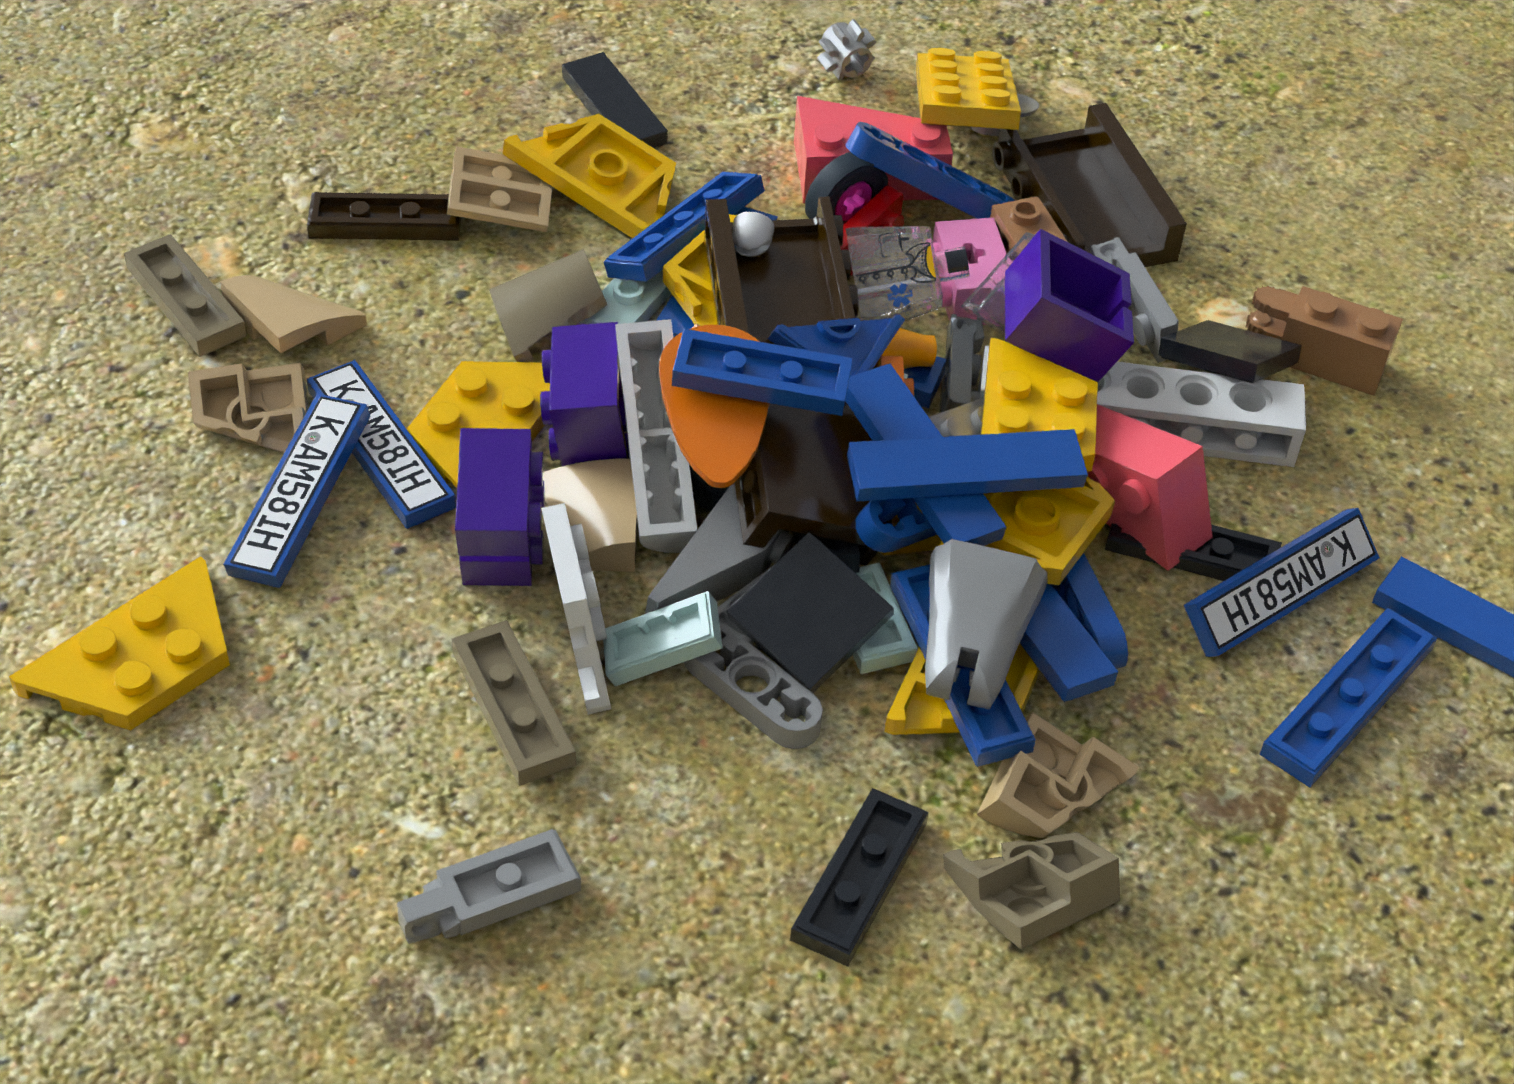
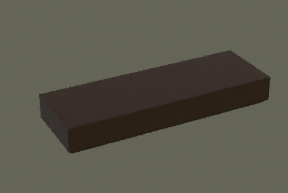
[307,192,461,241]

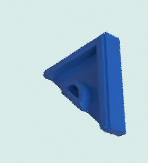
[768,314,905,376]

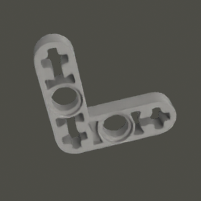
[684,567,823,749]

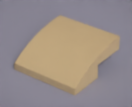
[447,146,552,232]

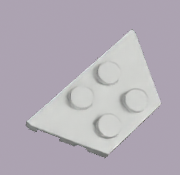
[541,503,611,715]

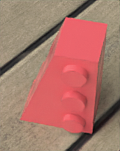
[794,96,953,203]
[1087,404,1213,571]

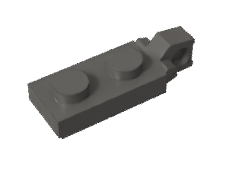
[939,314,985,413]

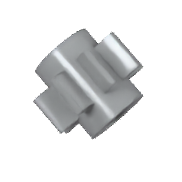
[817,19,876,80]

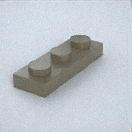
[124,234,247,357]
[451,620,576,786]

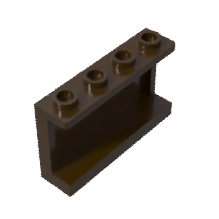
[992,103,1187,267]
[704,196,859,338]
[734,334,892,566]

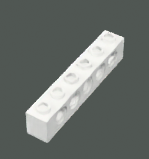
[978,345,1306,467]

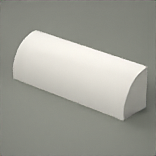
[615,319,697,553]

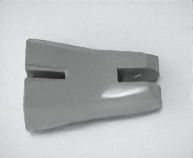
[925,539,1048,709]

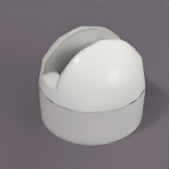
[732,212,774,258]

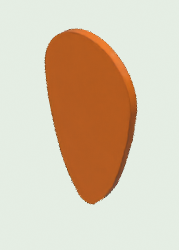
[659,325,770,488]

